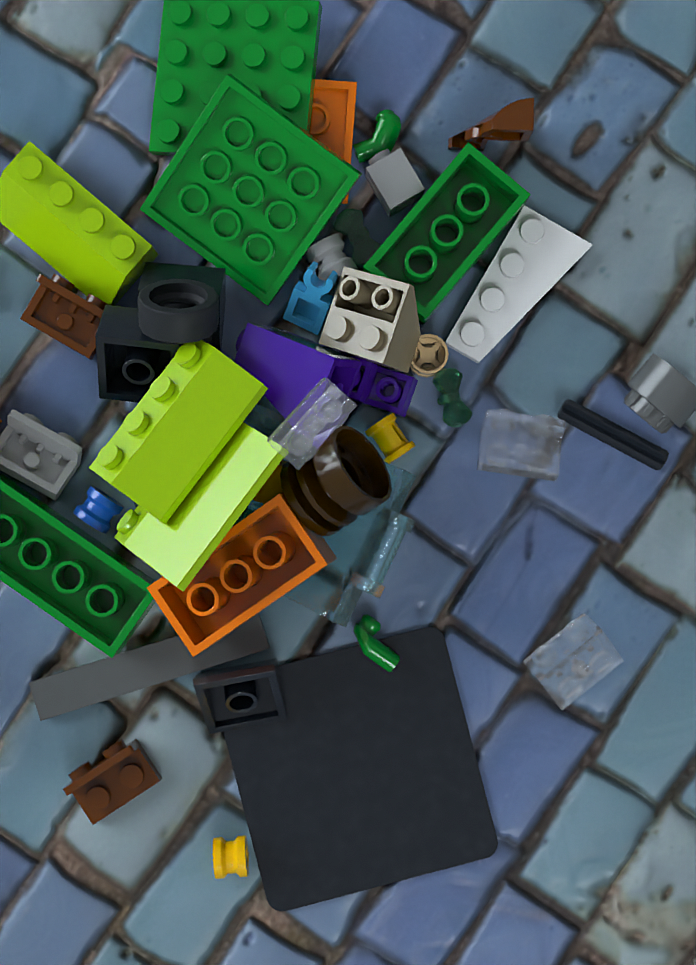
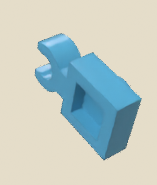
[283,261,338,335]

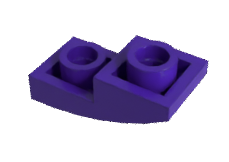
[343,353,418,418]

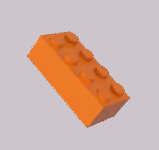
[147,493,338,657]

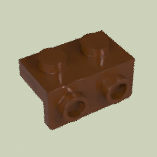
[20,274,108,360]

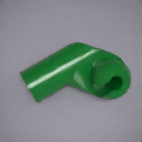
[353,109,401,164]
[353,614,400,672]

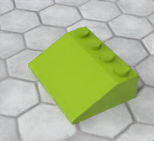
[114,422,288,592]

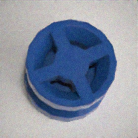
[73,485,124,534]

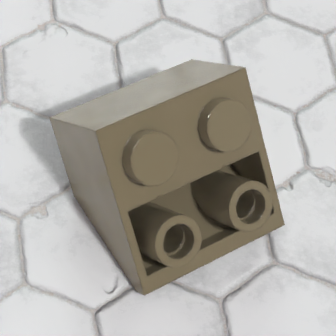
[318,266,421,373]

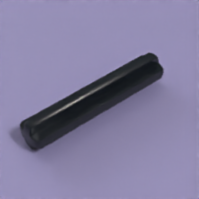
[557,399,669,470]

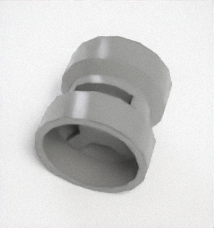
[305,234,358,285]

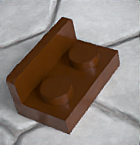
[63,739,162,825]

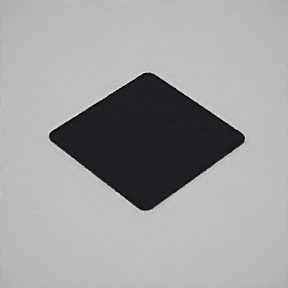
[224,627,498,912]

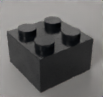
[95,305,184,403]

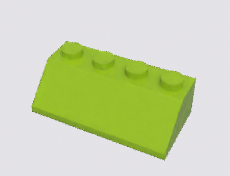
[0,141,159,306]
[89,340,268,524]

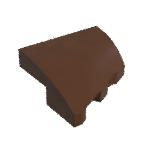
[448,97,534,151]

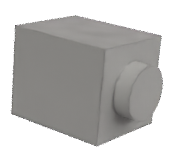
[365,148,425,218]

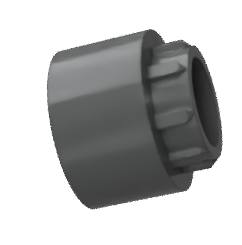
[624,353,696,434]

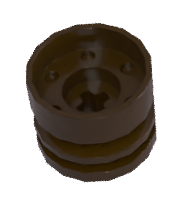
[280,425,392,536]

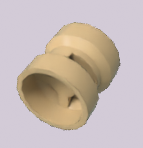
[410,334,449,378]

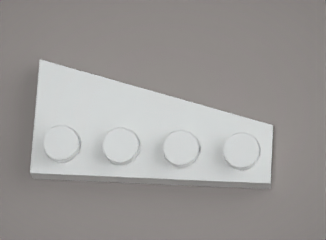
[445,205,593,363]

